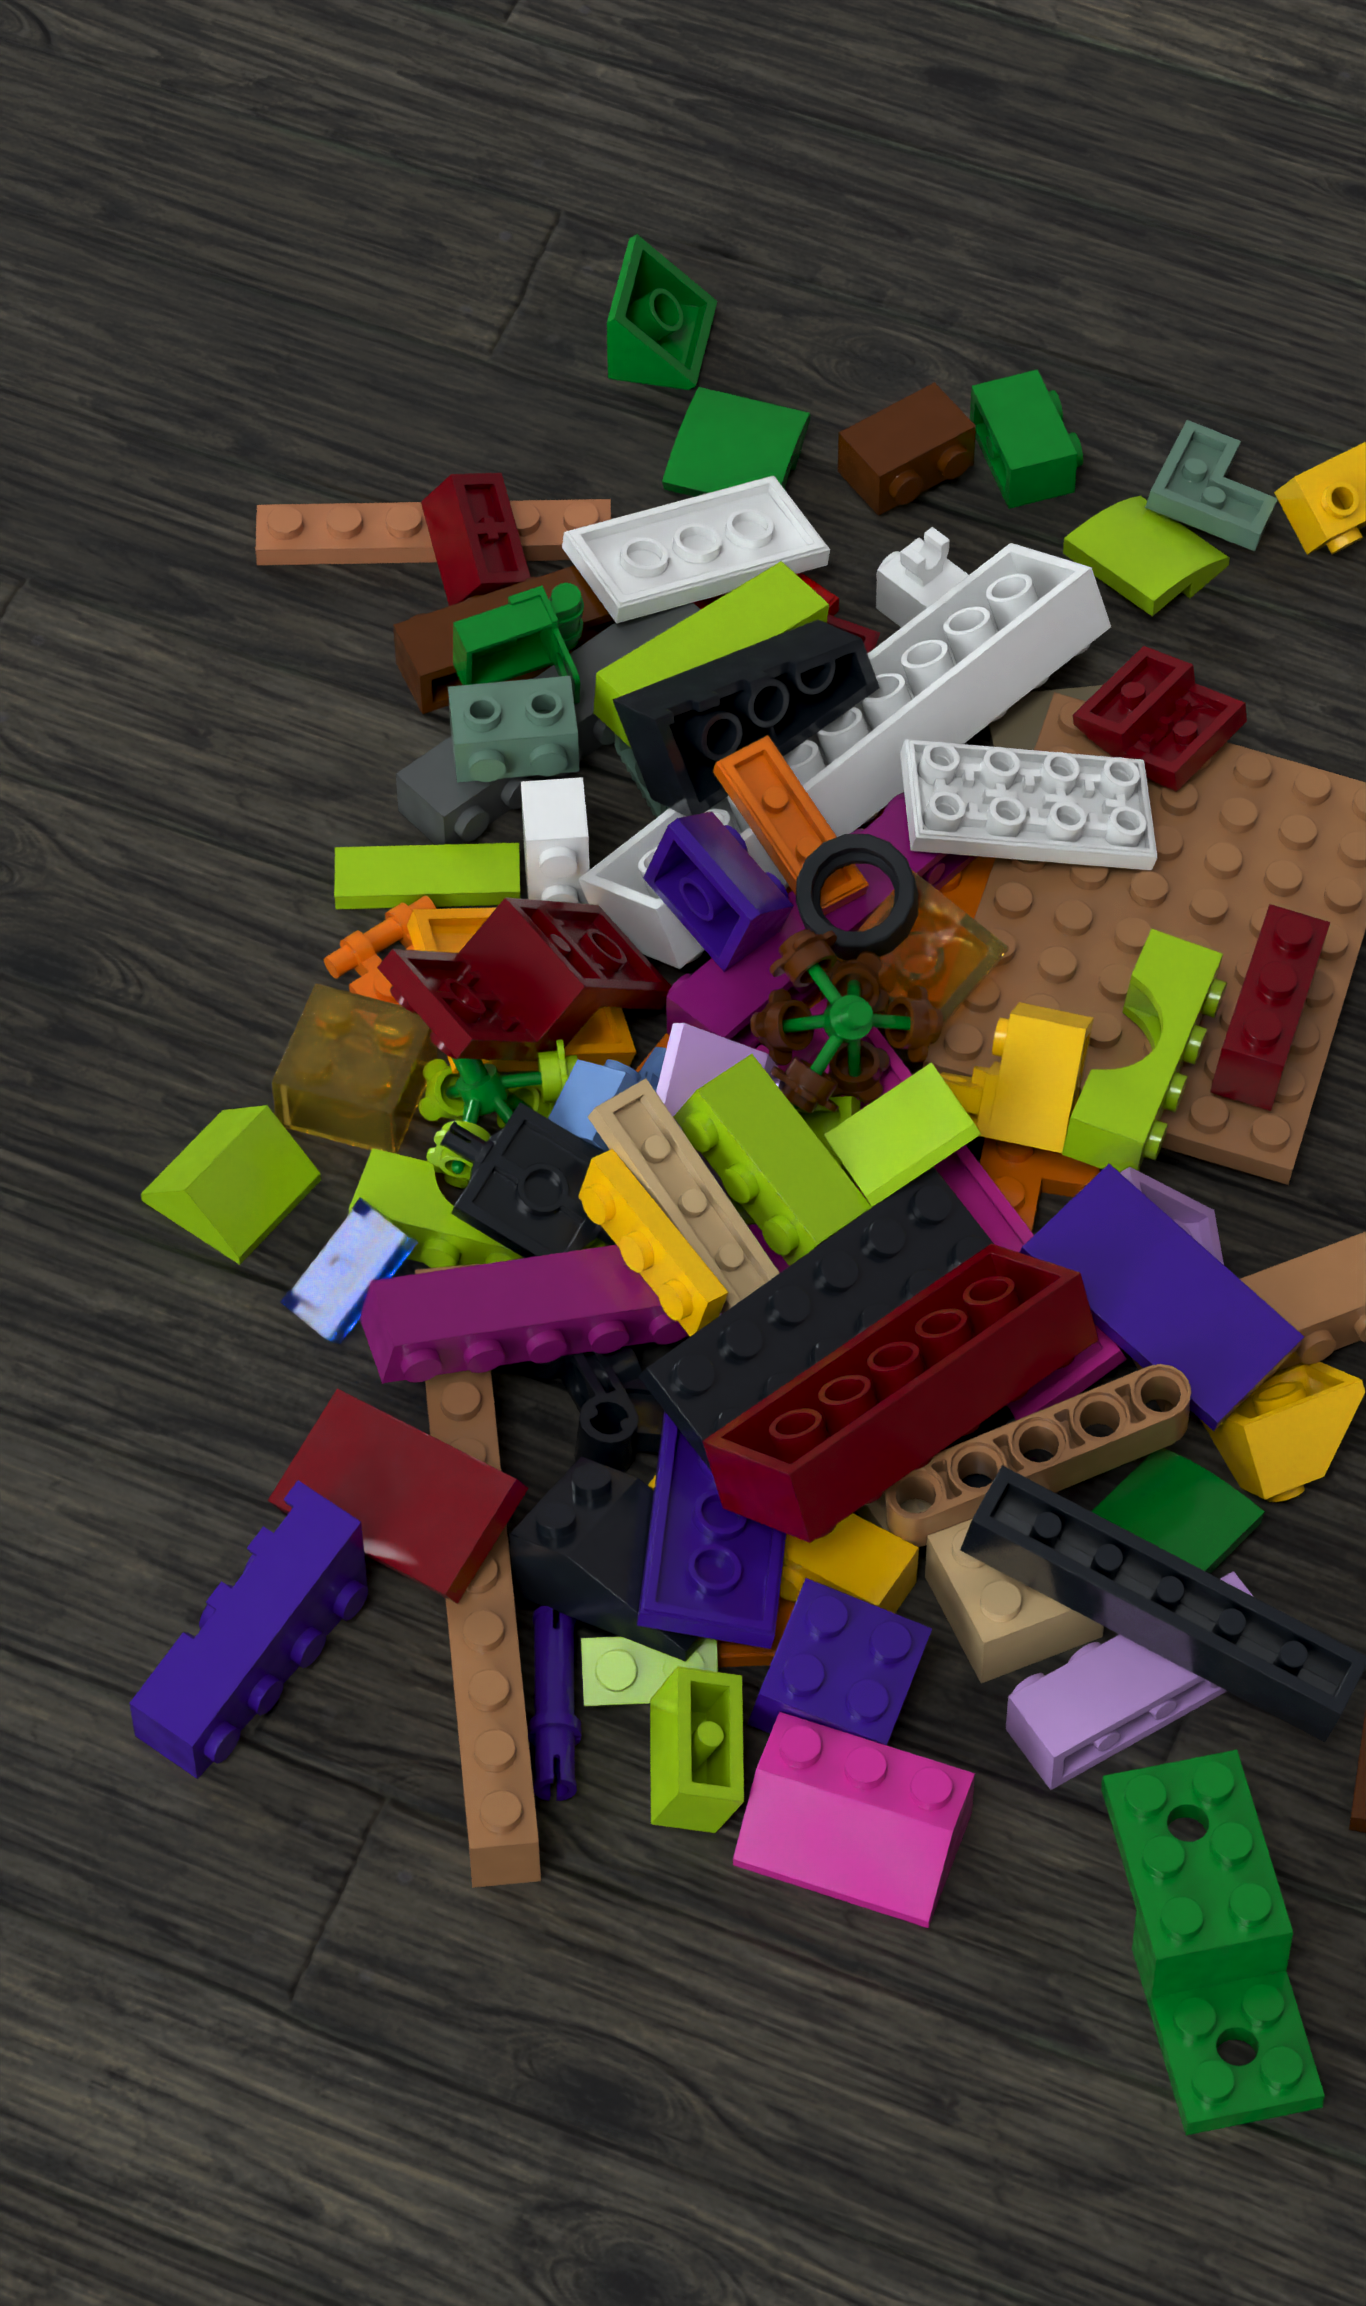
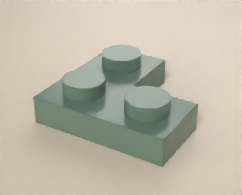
[1145,420,1278,551]

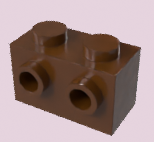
[838,382,976,516]

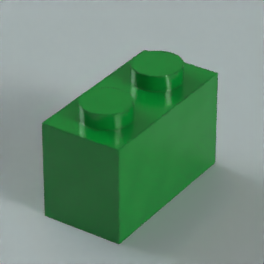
[970,369,1083,509]

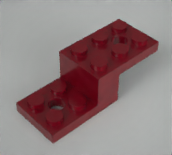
[377,897,672,1061]

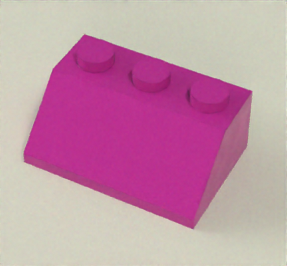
[733,1712,975,1928]

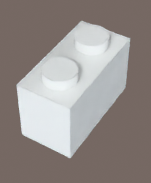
[521,777,590,904]

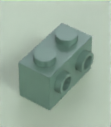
[448,676,579,783]

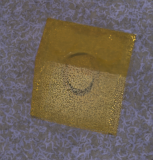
[837,869,1009,1027]

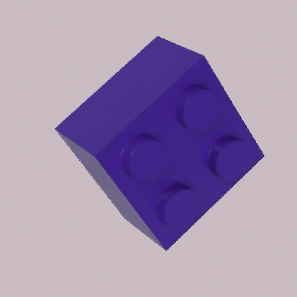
[747,1578,932,1745]

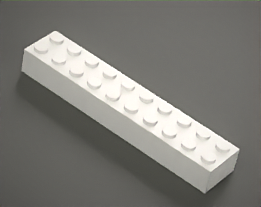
[579,543,1111,969]

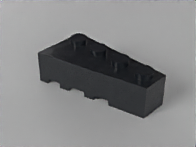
[612,619,880,816]

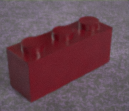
[1210,904,1330,1111]

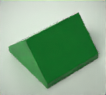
[607,234,717,390]

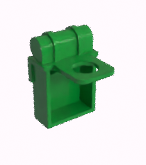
[453,583,584,705]

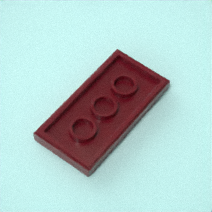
[267,1388,528,1604]

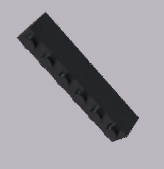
[960,1465,1366,1742]

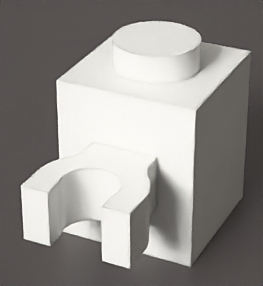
[876,527,968,628]

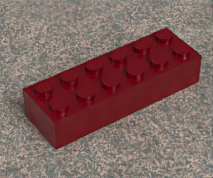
[702,1243,1099,1543]

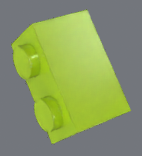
[650,1666,744,1833]

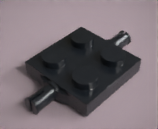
[440,1102,616,1258]

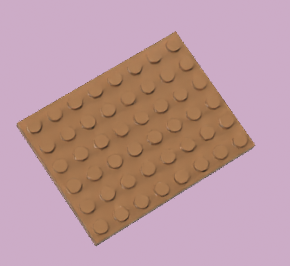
[922,692,1366,1185]

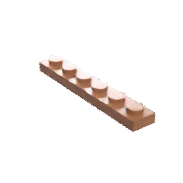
[255,499,611,565]

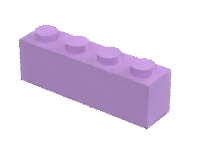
[1006,1571,1253,1790]

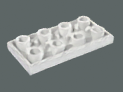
[900,739,1157,870]

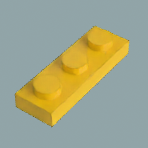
[578,1149,729,1337]

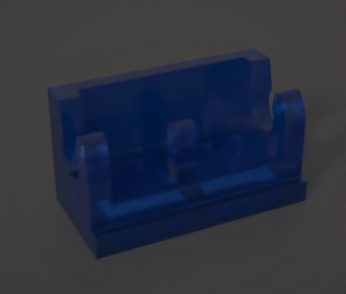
[280,1197,418,1345]

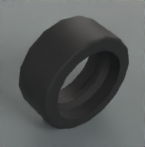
[796,834,919,961]

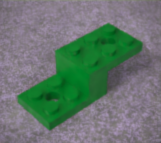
[1101,1750,1325,2136]

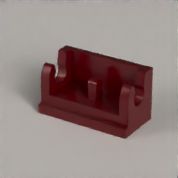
[421,472,530,606]

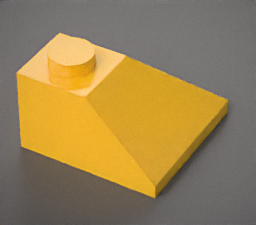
[1200,1362,1365,1502]

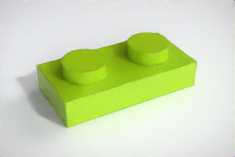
[581,1636,718,1707]

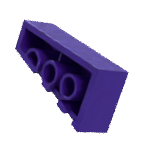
[129,1480,368,1779]

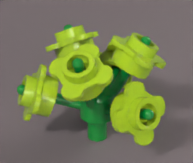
[419,1039,578,1188]

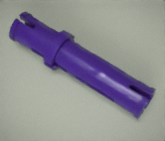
[528,1606,582,1801]

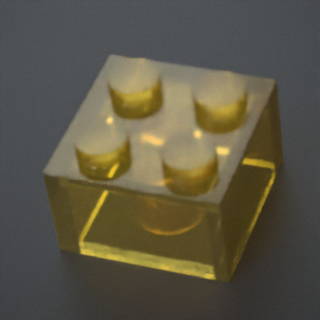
[272,983,438,1154]

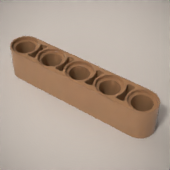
[885,1364,1191,1547]

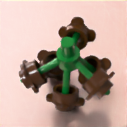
[750,929,943,1113]

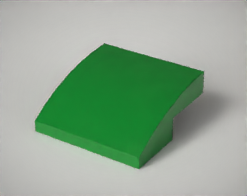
[662,387,811,497]
[1091,1448,1265,1574]

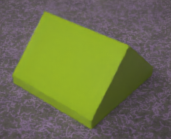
[824,1062,981,1207]
[141,1105,321,1265]

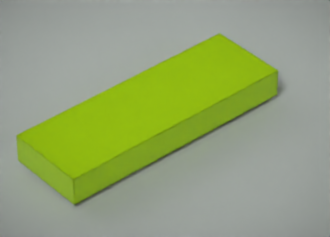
[334,843,521,909]

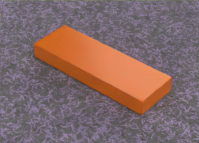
[713,735,869,916]

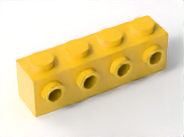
[1274,442,1366,555]

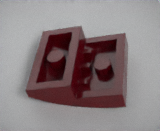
[1072,646,1247,792]

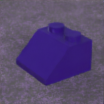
[643,811,794,972]

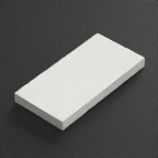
[562,476,830,624]

